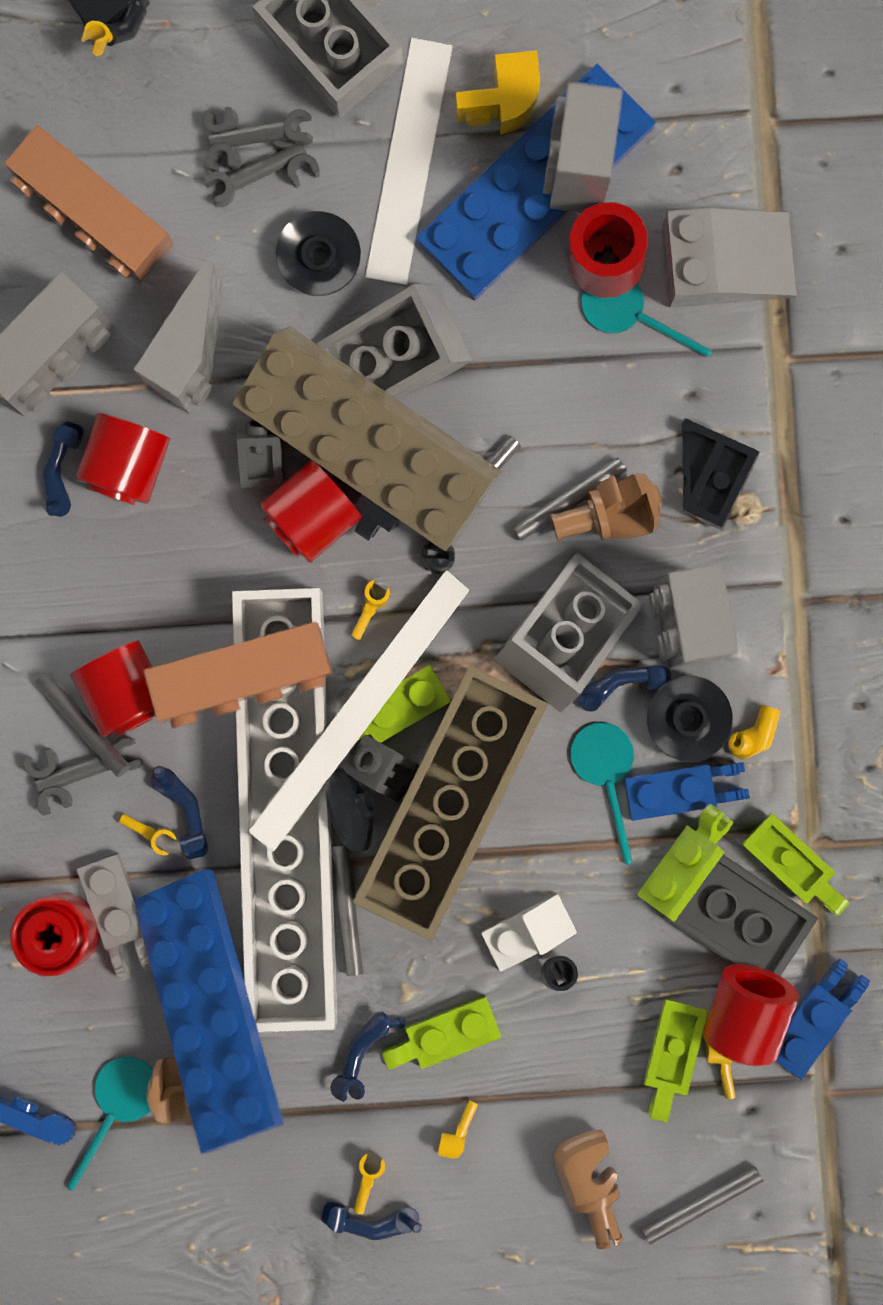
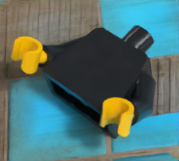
[68,0,150,56]

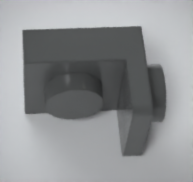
[236,420,284,488]
[344,735,420,802]

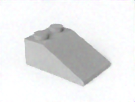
[662,208,797,308]
[134,260,222,413]
[316,284,473,400]
[493,552,644,712]

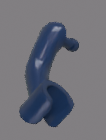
[42,421,84,517]
[577,666,671,712]
[151,766,208,859]
[330,1012,405,1102]
[321,1201,422,1240]

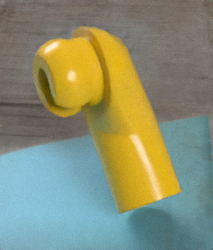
[728,705,781,759]

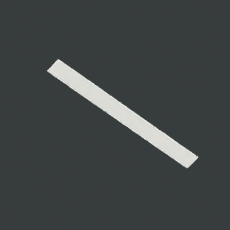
[249,571,469,851]

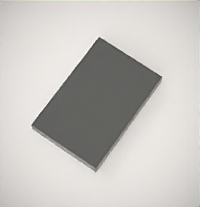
[662,854,818,976]

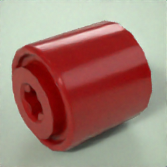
[569,202,647,298]
[76,413,171,506]
[260,460,362,563]
[70,640,157,737]
[10,893,100,977]
[703,964,799,1067]

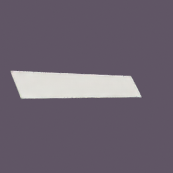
[365,38,453,285]

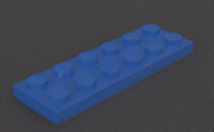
[416,63,656,301]
[134,869,284,1154]

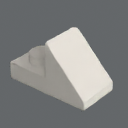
[481,893,577,972]

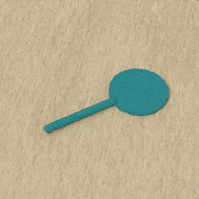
[581,283,712,357]
[570,723,634,865]
[67,1056,153,1191]

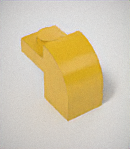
[455,50,540,135]

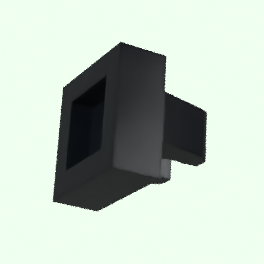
[354,494,400,541]

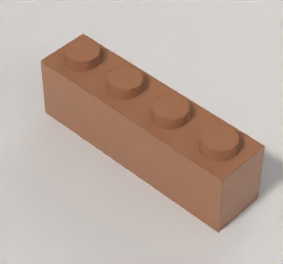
[4,125,173,282]
[144,621,333,728]

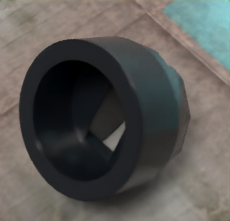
[421,541,455,574]
[541,956,578,991]

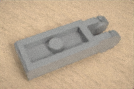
[76,854,152,982]

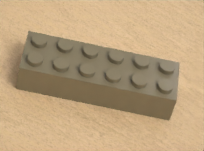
[232,326,502,551]
[353,665,548,941]

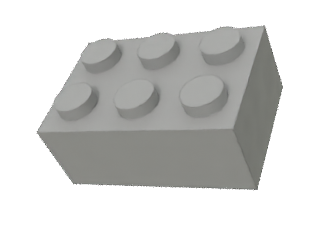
[252,0,403,119]
[543,82,623,213]
[0,271,114,417]
[649,564,738,669]

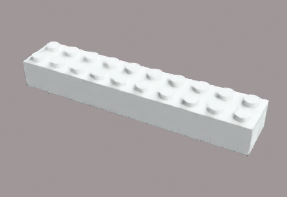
[232,588,338,1032]

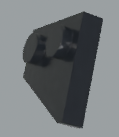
[682,418,760,531]

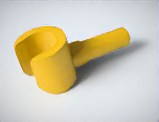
[350,580,390,640]
[119,814,177,855]
[705,1043,736,1099]
[438,1100,479,1159]
[353,1153,385,1214]

